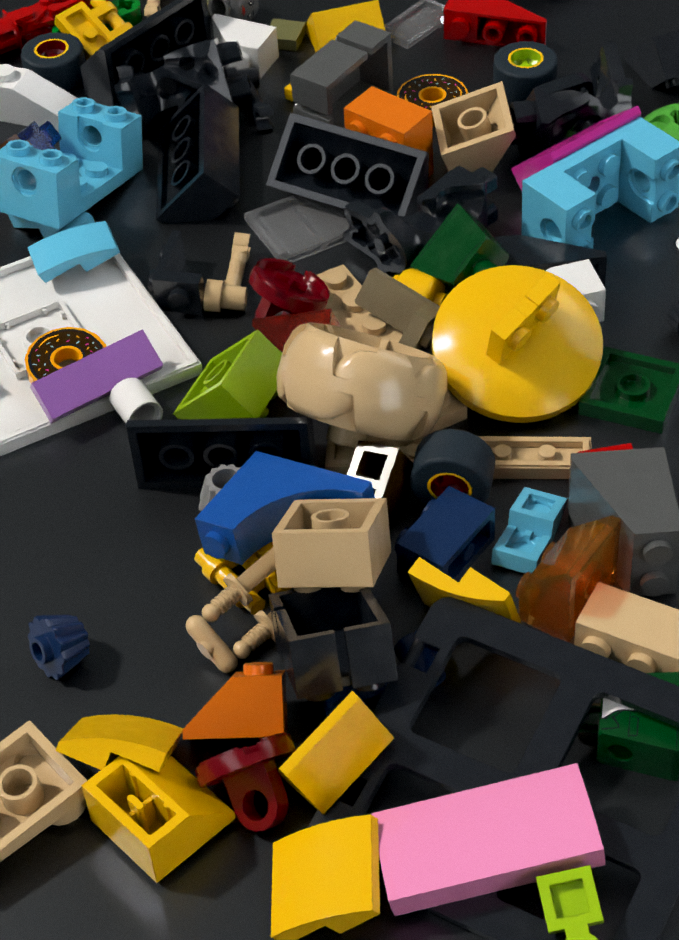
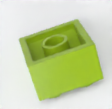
[173,329,282,419]

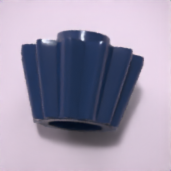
[28,615,90,680]

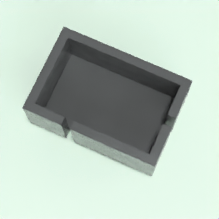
[290,20,393,128]

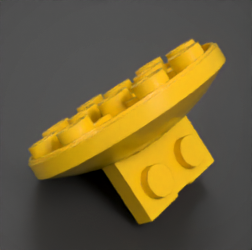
[432,265,603,423]

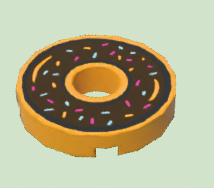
[397,74,468,126]
[25,327,106,383]

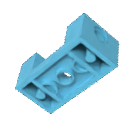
[0,97,143,230]
[521,117,679,249]

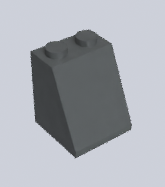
[568,447,679,596]

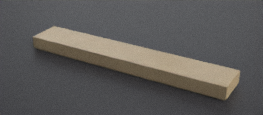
[325,435,592,479]

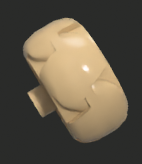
[276,322,447,448]

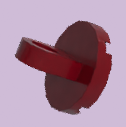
[249,258,330,338]
[194,732,296,832]

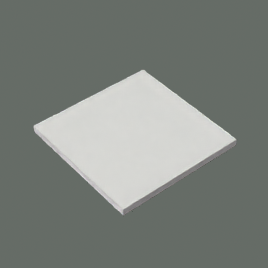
[0,253,203,456]

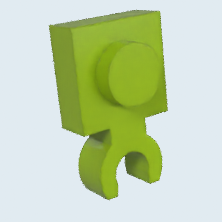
[536,865,604,940]

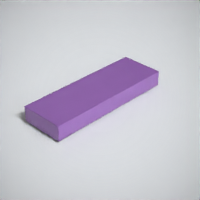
[30,329,163,424]

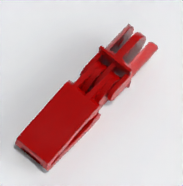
[0,0,110,55]

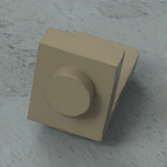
[355,268,440,349]

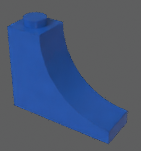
[195,451,375,565]

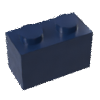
[395,486,495,581]

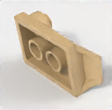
[0,720,87,862]

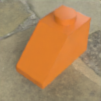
[182,662,288,740]

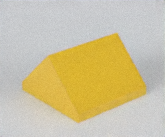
[306,0,386,52]
[278,691,394,814]

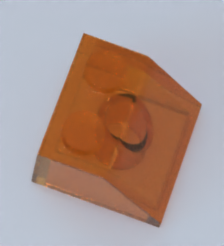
[516,515,621,642]

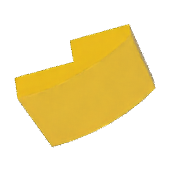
[408,557,522,624]
[55,714,183,772]
[271,814,380,940]

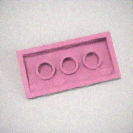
[372,763,606,916]

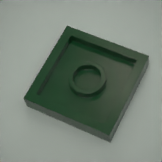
[578,346,679,434]

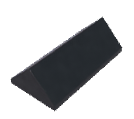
[266,113,429,217]

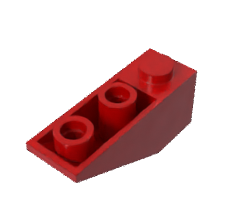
[443,0,547,47]

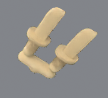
[186,547,276,673]

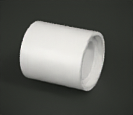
[109,378,163,423]

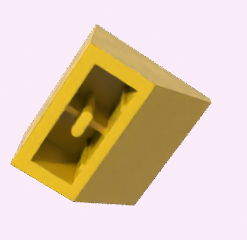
[81,756,236,883]

